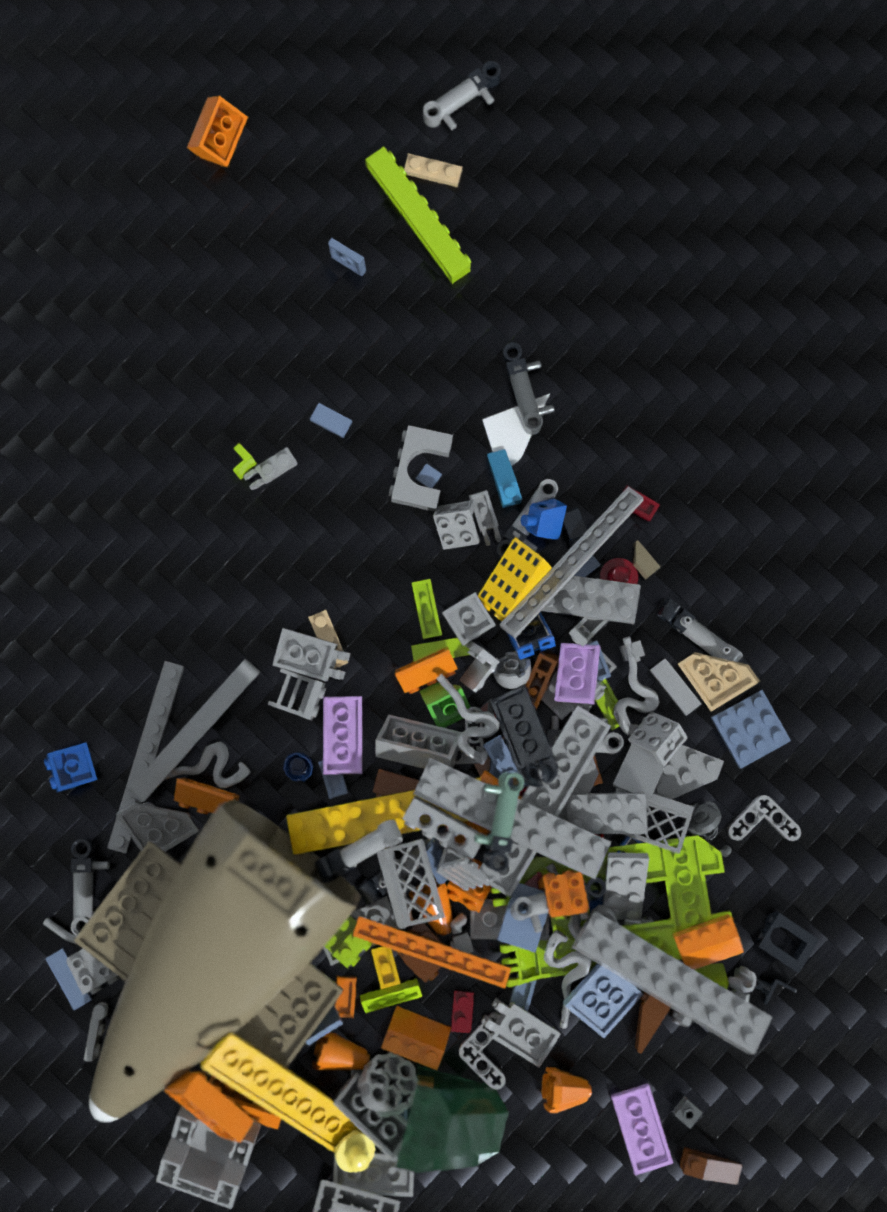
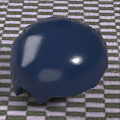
[283,752,313,782]

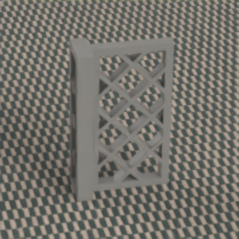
[615,788,694,854]
[377,839,445,929]

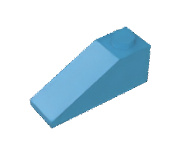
[487,449,522,508]

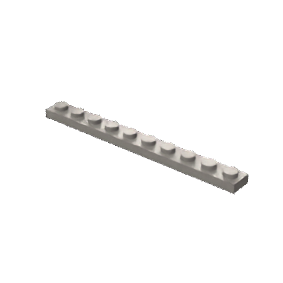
[500,486,644,638]
[107,661,184,853]

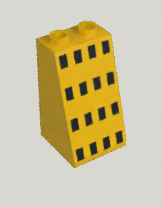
[478,537,552,622]

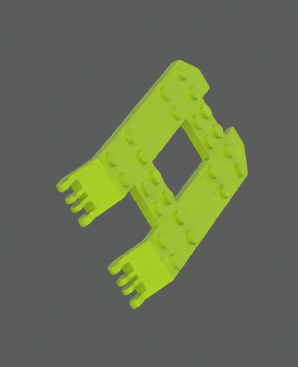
[491,835,732,987]

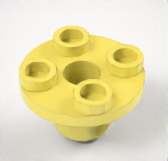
[334,1130,375,1172]

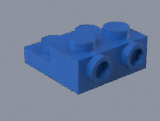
[44,743,97,792]

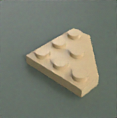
[678,652,759,711]

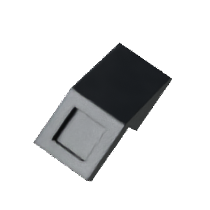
[562,507,587,548]

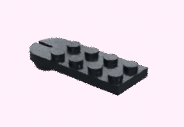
[491,684,558,788]

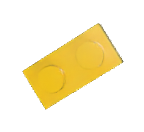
[371,946,401,989]

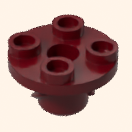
[600,558,638,584]

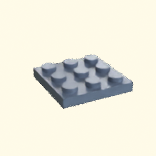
[711,690,791,769]
[562,963,643,1038]

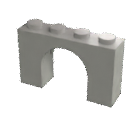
[389,425,453,511]

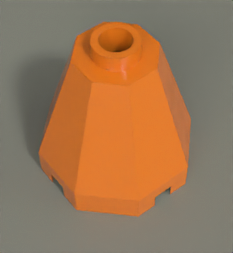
[542,1067,592,1113]

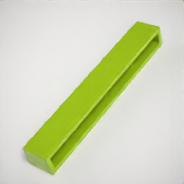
[366,147,471,284]

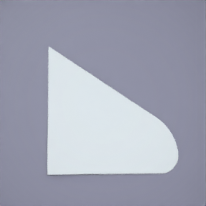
[483,394,549,466]

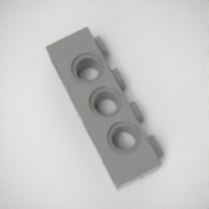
[403,796,484,859]

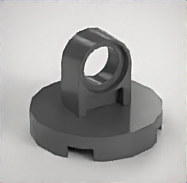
[682,801,721,840]

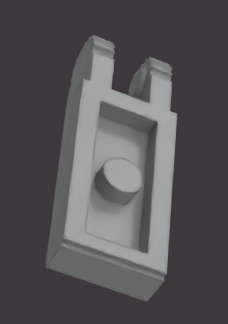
[243,447,298,490]
[469,490,502,546]
[84,1002,109,1062]

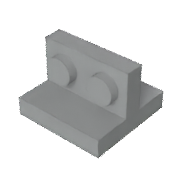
[442,593,495,646]

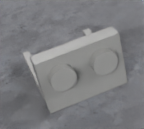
[268,668,326,720]
[436,847,497,891]

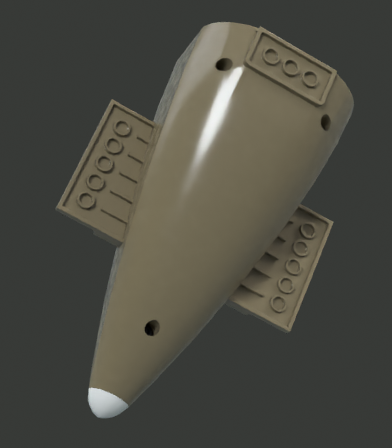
[74,799,361,1122]

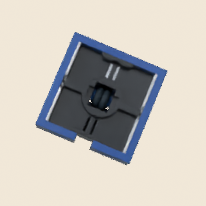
[506,612,556,660]

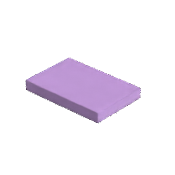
[554,643,600,704]

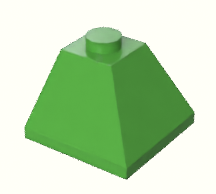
[419,683,471,728]

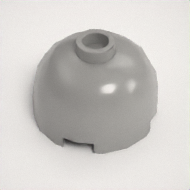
[493,652,531,689]

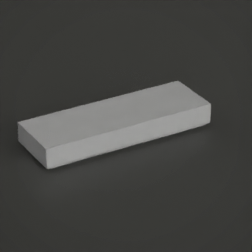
[649,658,701,716]

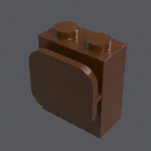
[396,922,448,982]

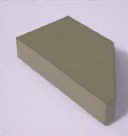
[633,540,660,580]
[198,1019,241,1049]

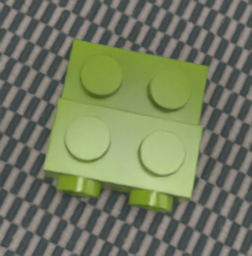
[324,915,373,968]

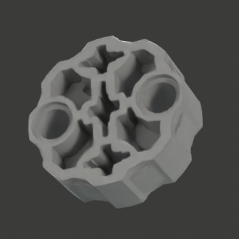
[358,1052,420,1117]

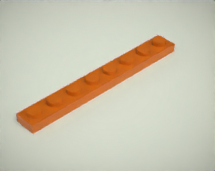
[353,916,511,988]

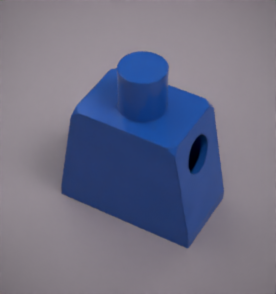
[521,499,567,540]

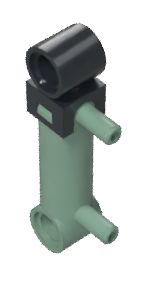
[474,772,524,872]

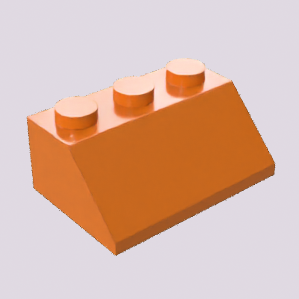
[187,96,248,167]
[395,647,458,694]
[174,778,240,815]
[672,914,744,970]
[381,1005,451,1070]

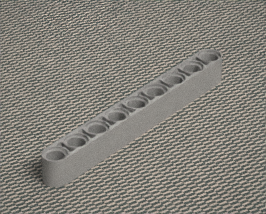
[128,659,260,802]

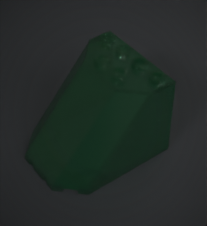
[396,1066,509,1173]

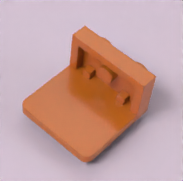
[447,857,492,913]
[538,870,589,917]

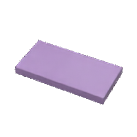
[323,696,363,775]
[611,1083,673,1175]

